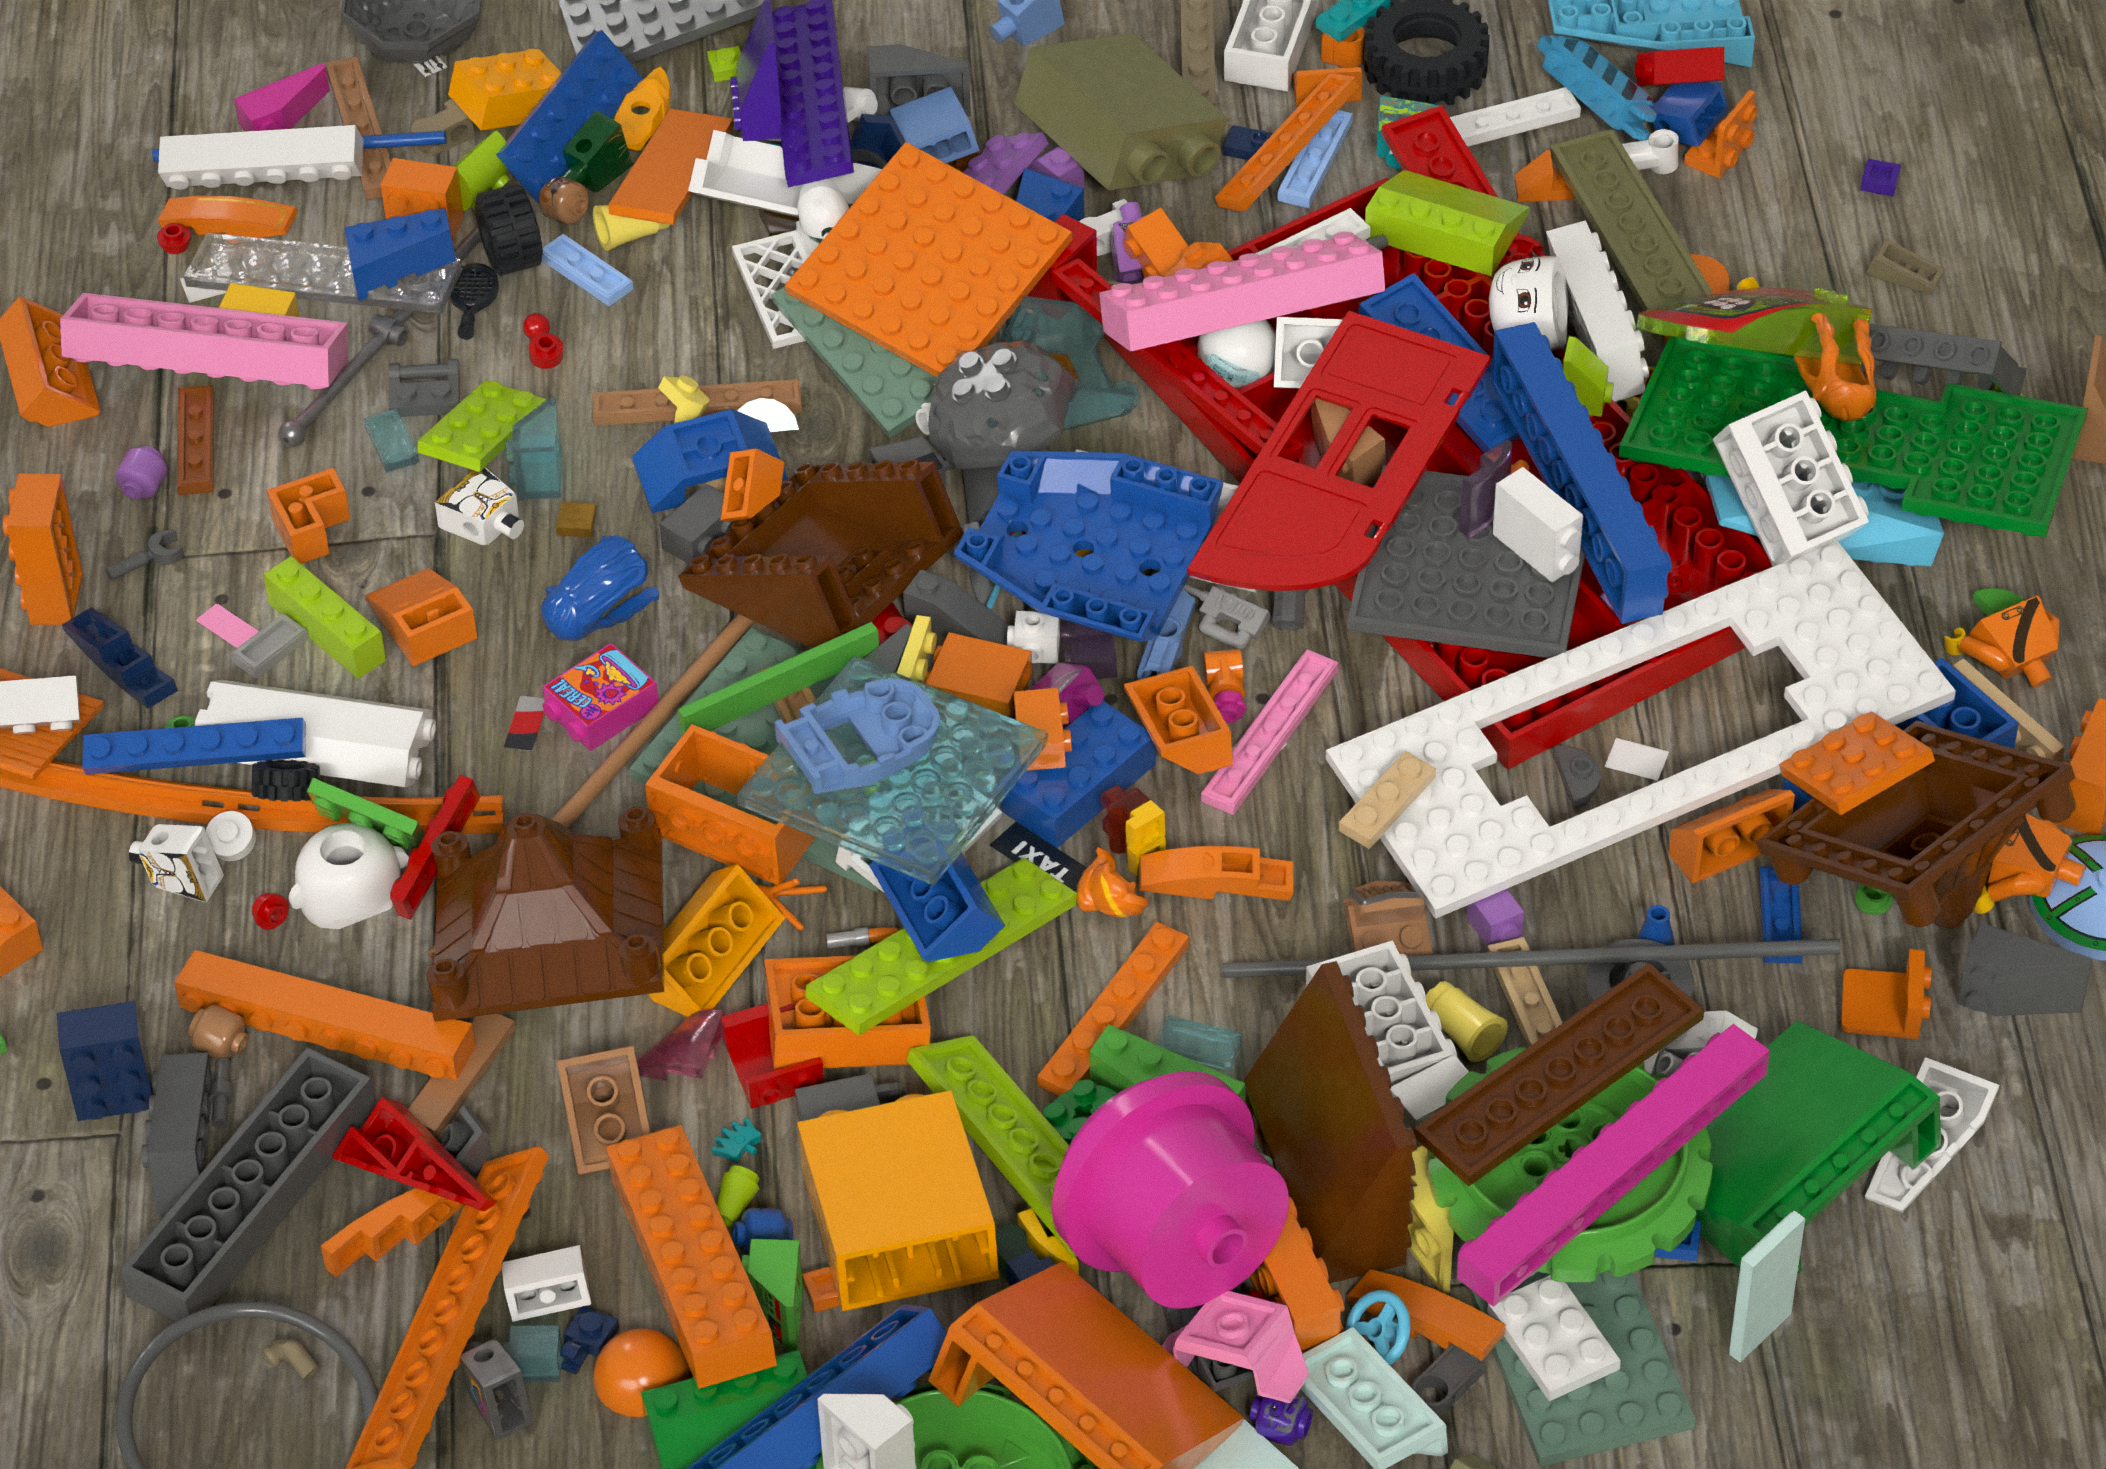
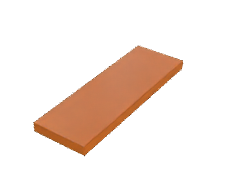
[609,108,733,225]

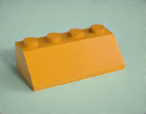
[648,864,785,1022]

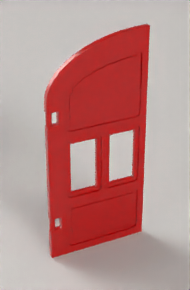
[1187,310,1491,591]

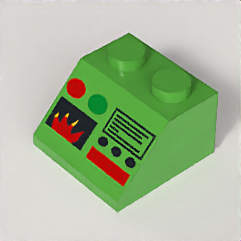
[742,1239,804,1352]

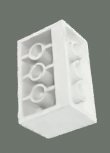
[1712,391,1869,567]
[1306,941,1457,1087]

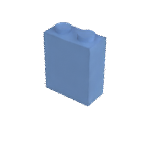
[889,86,979,163]

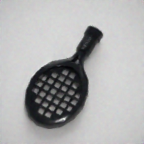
[448,263,499,340]

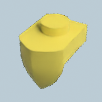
[658,375,710,423]

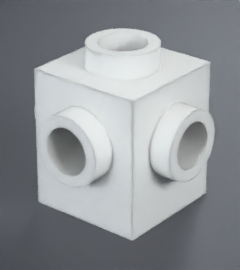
[1007,611,1060,664]

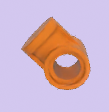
[1203,649,1245,701]

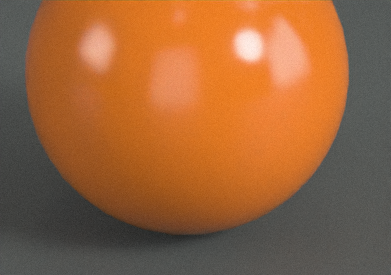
[593,1328,690,1417]

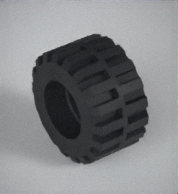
[475,183,543,276]

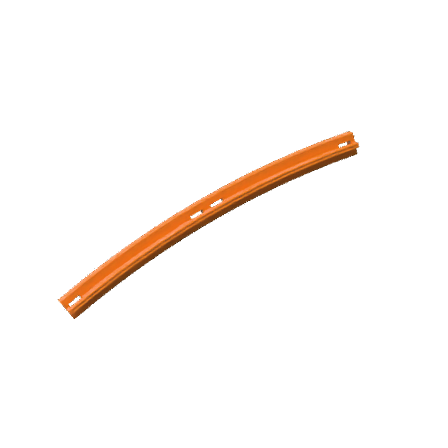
[0,760,505,835]

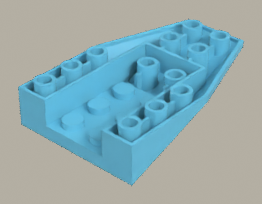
[1547,0,1755,67]
[1705,475,1944,567]

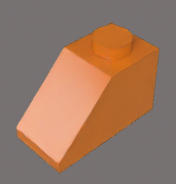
[721,448,785,522]

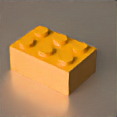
[448,49,561,131]

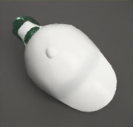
[797,179,849,244]

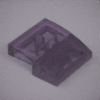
[1459,440,1513,539]

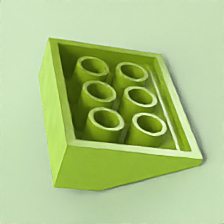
[1365,170,1530,277]

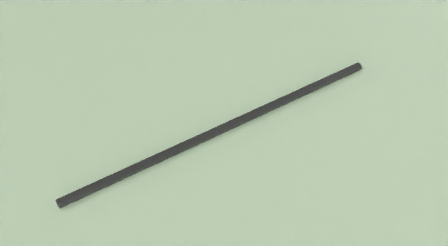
[1223,939,1840,978]

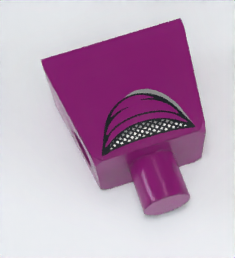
[1030,663,1104,728]

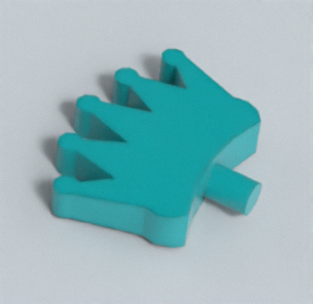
[712,1118,761,1163]

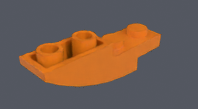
[1139,846,1294,901]

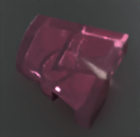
[637,1009,724,1081]

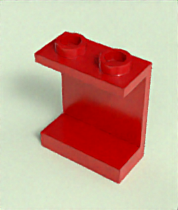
[720,1003,824,1109]

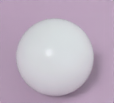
[1197,320,1276,389]

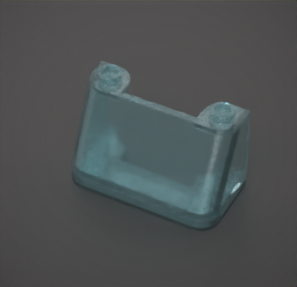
[1001,296,1141,431]

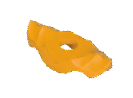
[614,66,672,151]

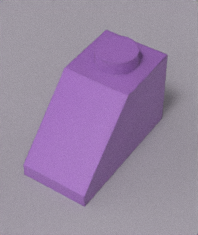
[1020,146,1085,191]

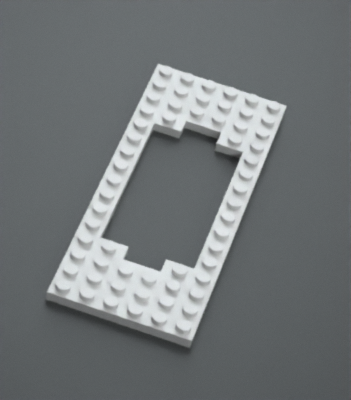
[1326,541,1956,919]

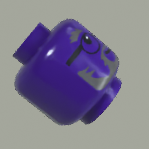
[1250,1394,1313,1446]

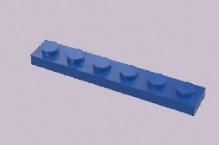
[82,718,306,774]

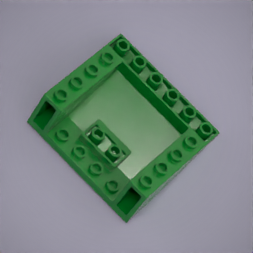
[1695,1021,1941,1275]

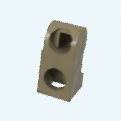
[410,99,475,157]

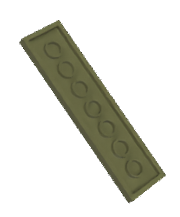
[1550,129,1714,325]

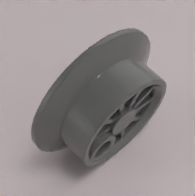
[1586,939,1694,1001]

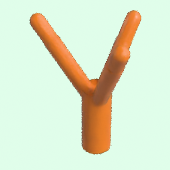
[756,878,827,931]

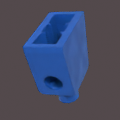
[1650,82,1729,146]

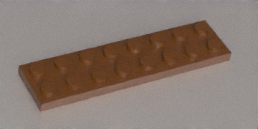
[1414,963,1704,1187]

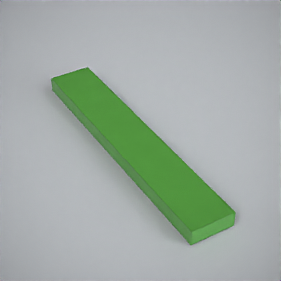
[678,622,879,736]

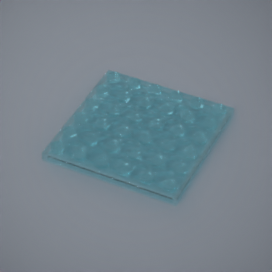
[737,656,1048,885]

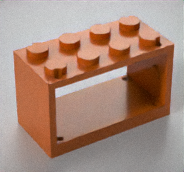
[645,724,825,885]

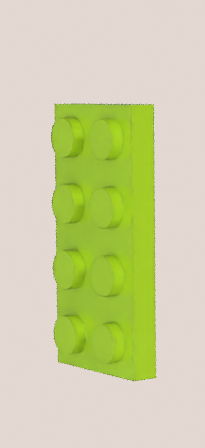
[417,380,546,472]

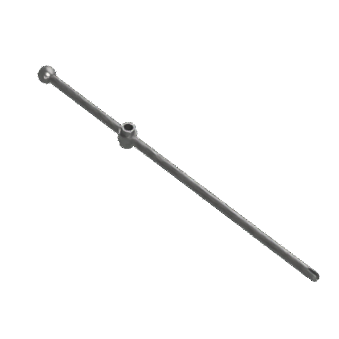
[278,181,527,447]

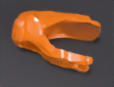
[1794,313,1876,422]

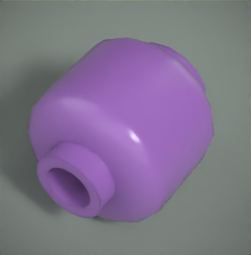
[115,446,167,499]

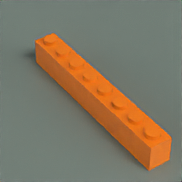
[174,950,476,1080]

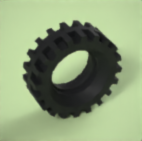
[1364,0,1490,106]

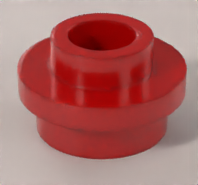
[157,223,191,254]
[252,893,289,930]

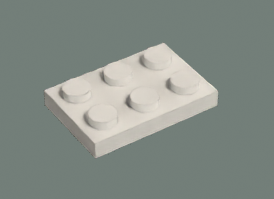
[1487,1275,1621,1401]

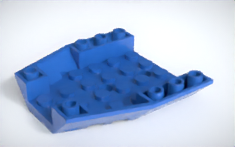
[954,451,1223,642]

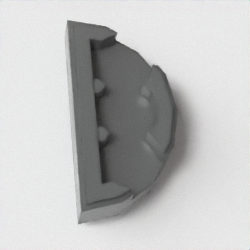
[1553,746,1601,809]

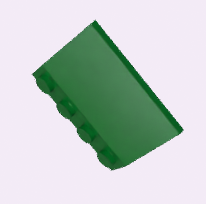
[641,1350,822,1469]

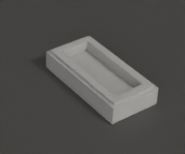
[230,613,309,679]

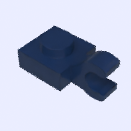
[560,1306,619,1375]

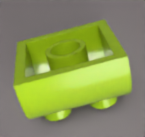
[453,130,510,212]

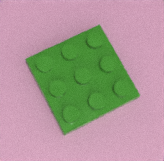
[307,778,424,851]

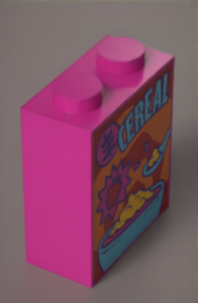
[542,643,659,751]

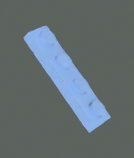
[1278,110,1353,208]

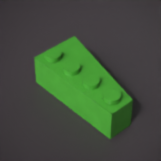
[1090,1024,1245,1103]

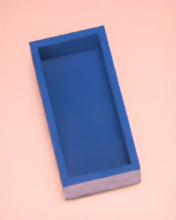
[1000,701,1156,848]

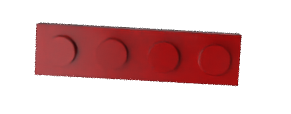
[390,775,480,920]

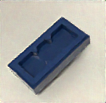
[1223,125,1288,167]

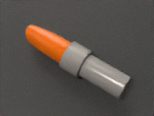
[826,927,899,949]

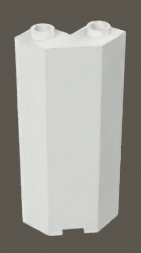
[688,130,882,218]
[195,680,436,787]

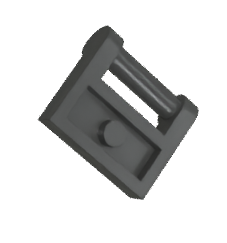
[389,359,460,418]

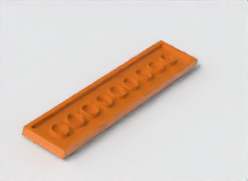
[345,1146,549,1469]

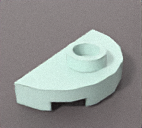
[737,398,799,432]

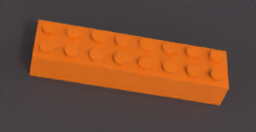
[606,1125,777,1389]

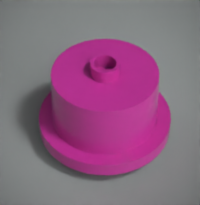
[1052,1071,1289,1309]

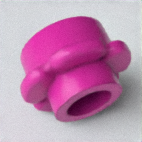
[1214,690,1247,723]

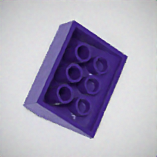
[731,0,782,141]

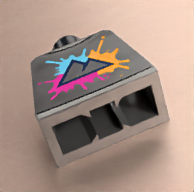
[460,1340,534,1441]

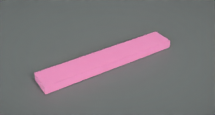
[1201,649,1339,815]

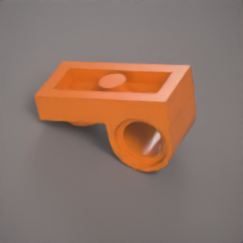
[1321,27,1365,68]

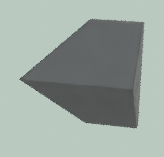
[439,1106,492,1177]

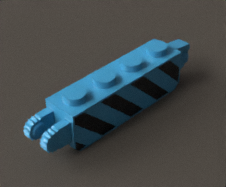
[1537,35,1657,141]

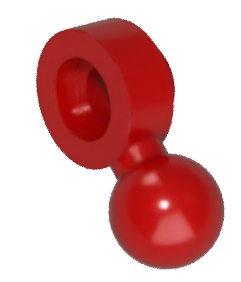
[523,313,563,369]

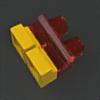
[1101,785,1166,877]

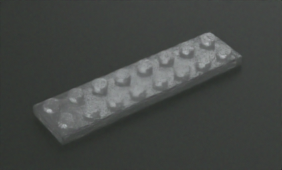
[184,233,463,314]

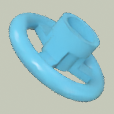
[1345,1290,1411,1366]

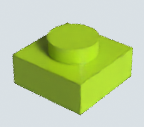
[707,46,741,82]

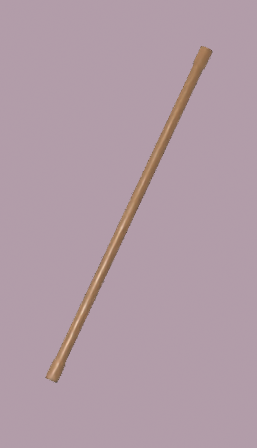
[428,614,755,962]

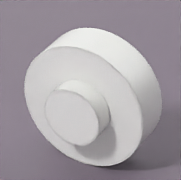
[206,811,256,861]

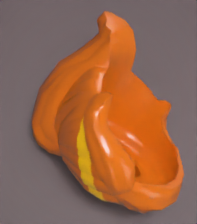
[1076,847,1149,918]

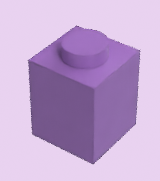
[1467,889,1524,947]

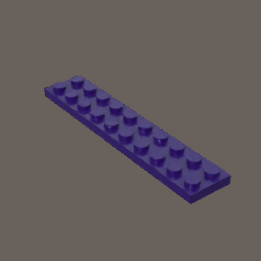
[772,0,854,188]

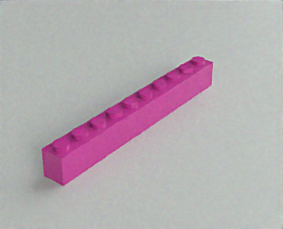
[1457,1023,1770,1307]

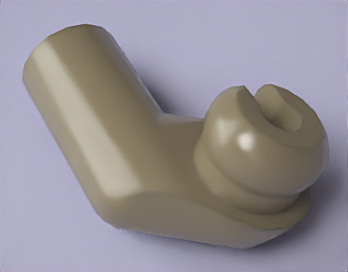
[262,1338,320,1380]

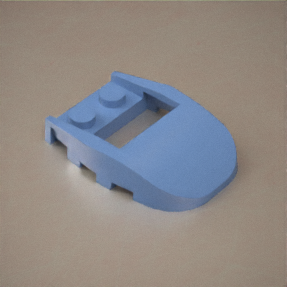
[774,678,940,794]

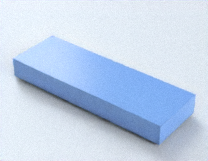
[542,234,633,307]

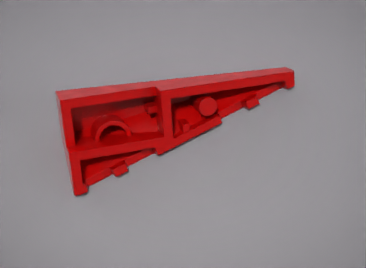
[331,1096,496,1211]

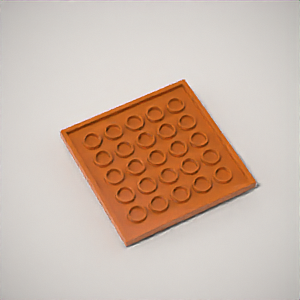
[784,142,1073,378]

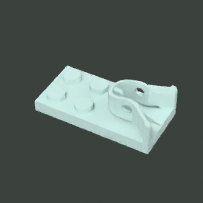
[1301,1327,1448,1469]

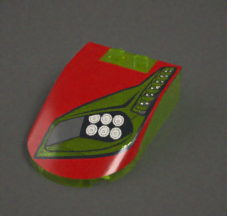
[1637,287,1872,365]

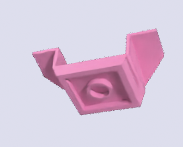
[1162,1291,1309,1403]

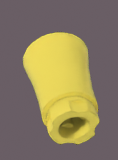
[593,205,670,252]
[1426,981,1508,1062]

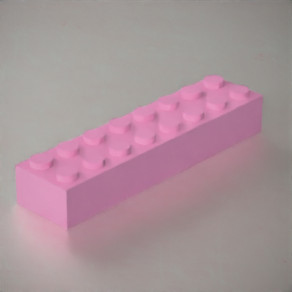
[1099,232,1385,351]
[60,293,348,389]

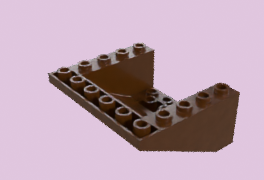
[678,459,964,648]
[1244,961,1417,1284]

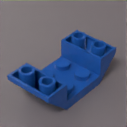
[632,409,787,513]

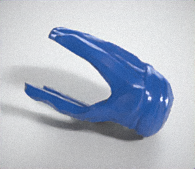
[541,535,659,641]

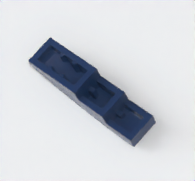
[62,607,178,708]

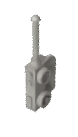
[1151,570,1271,649]

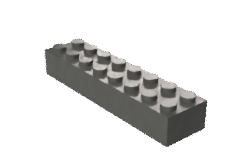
[120,1048,376,1321]

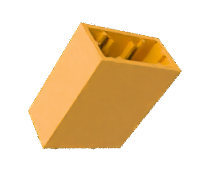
[797,1090,999,1312]

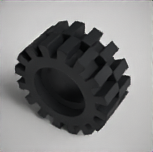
[251,760,320,802]

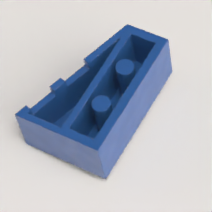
[1016,168,1085,222]
[345,208,456,301]

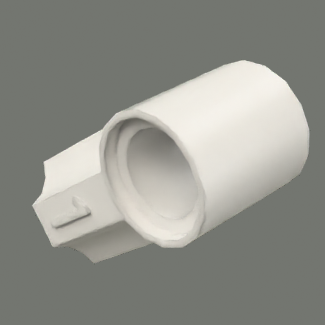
[1622,129,1678,174]

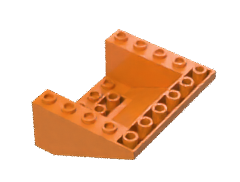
[928,1261,1244,1469]

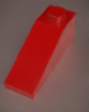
[1635,47,1724,88]

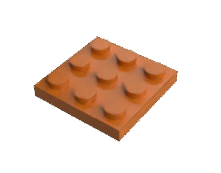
[1779,711,1935,815]

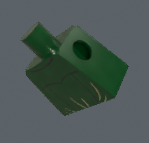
[560,110,633,193]

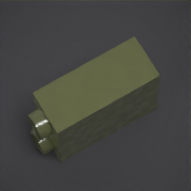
[1014,33,1228,191]

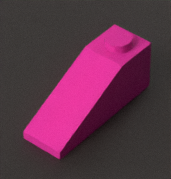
[234,63,330,132]

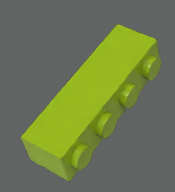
[263,556,386,679]

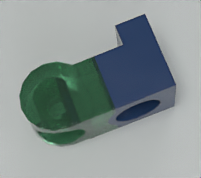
[995,1224,1055,1286]

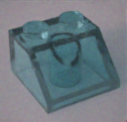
[506,398,562,500]

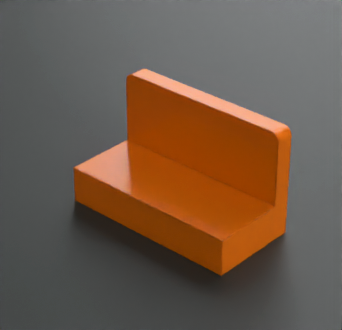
[1293,67,1362,105]

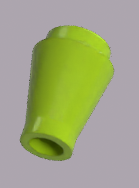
[717,1165,759,1227]

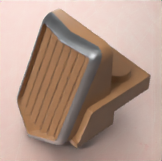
[1343,880,1433,956]

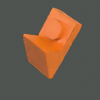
[1515,150,1576,202]

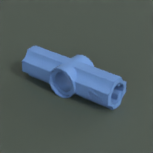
[1137,590,1196,680]

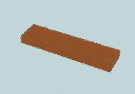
[177,385,214,495]

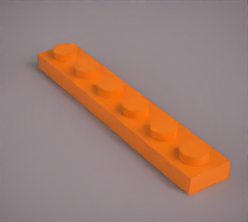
[1215,73,1359,212]
[1037,921,1189,1096]

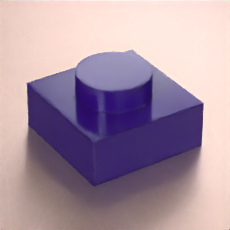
[1860,159,1901,197]

